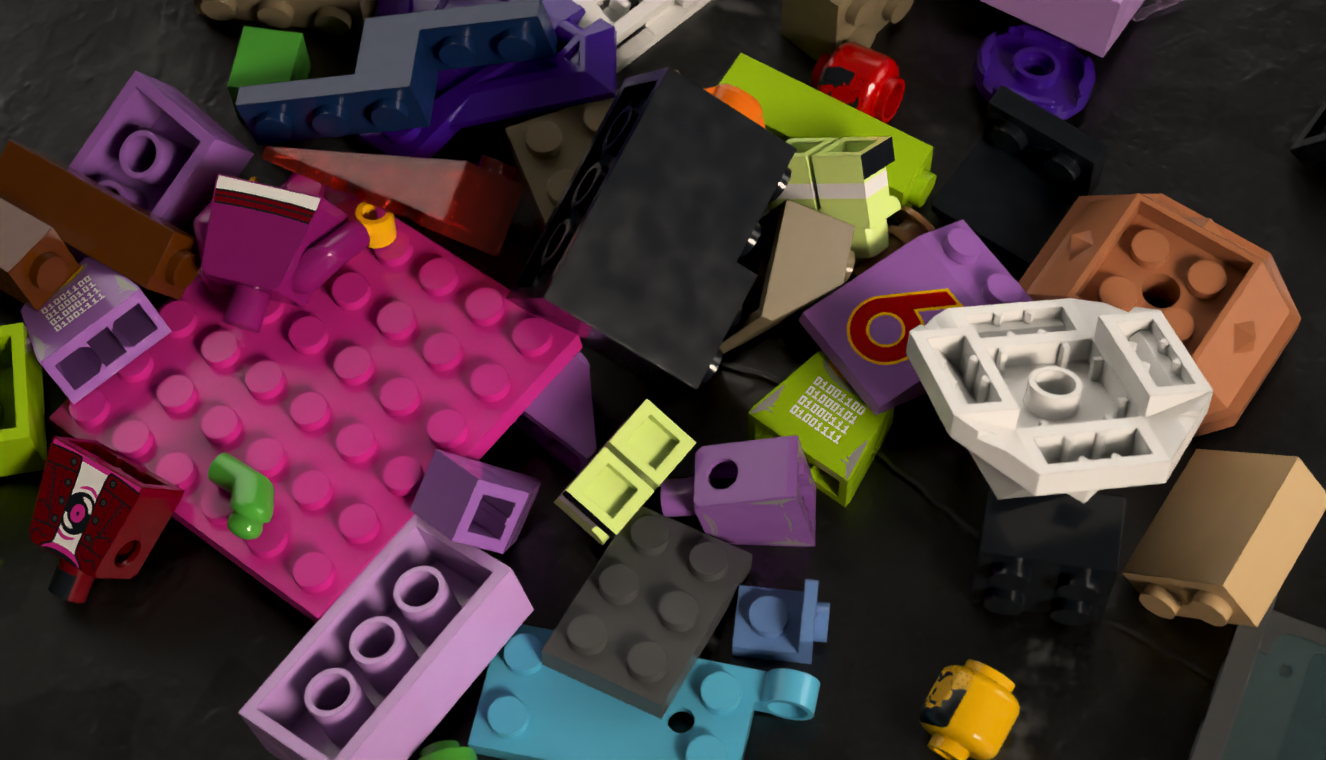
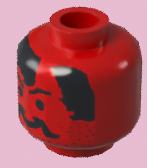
[811,41,905,123]

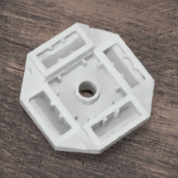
[906,298,1213,504]

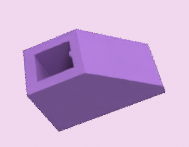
[410,449,542,554]

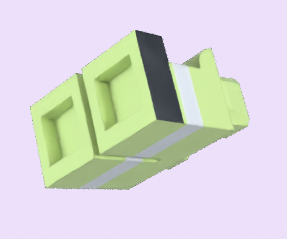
[768,136,901,258]
[554,399,697,546]

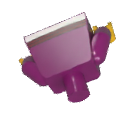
[193,174,397,333]

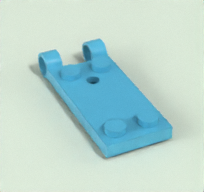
[468,624,820,760]

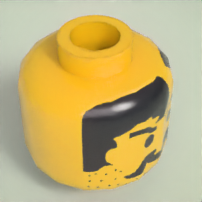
[919,659,1020,760]

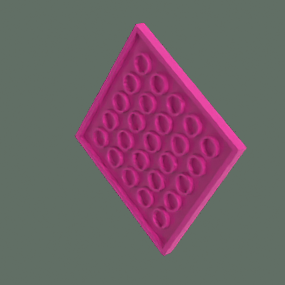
[48,161,583,623]

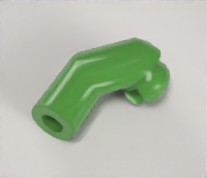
[208,452,275,540]

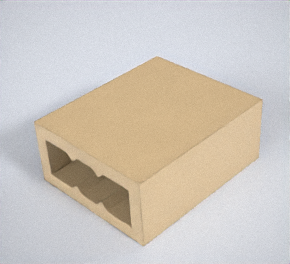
[1122,449,1326,627]

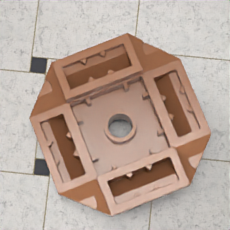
[1018,193,1301,437]

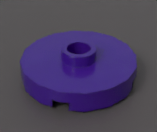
[973,24,1095,120]

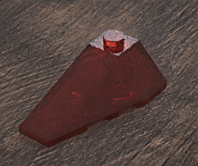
[261,146,525,257]

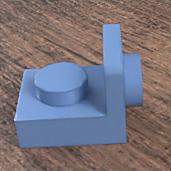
[732,579,830,664]

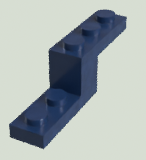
[235,0,558,145]

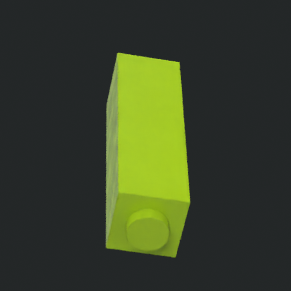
[719,53,937,224]

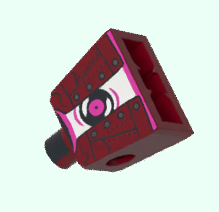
[29,436,184,603]

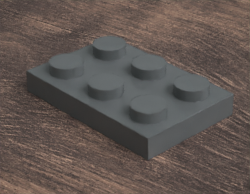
[541,506,753,719]

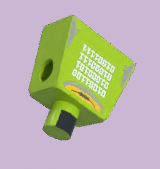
[747,351,895,507]

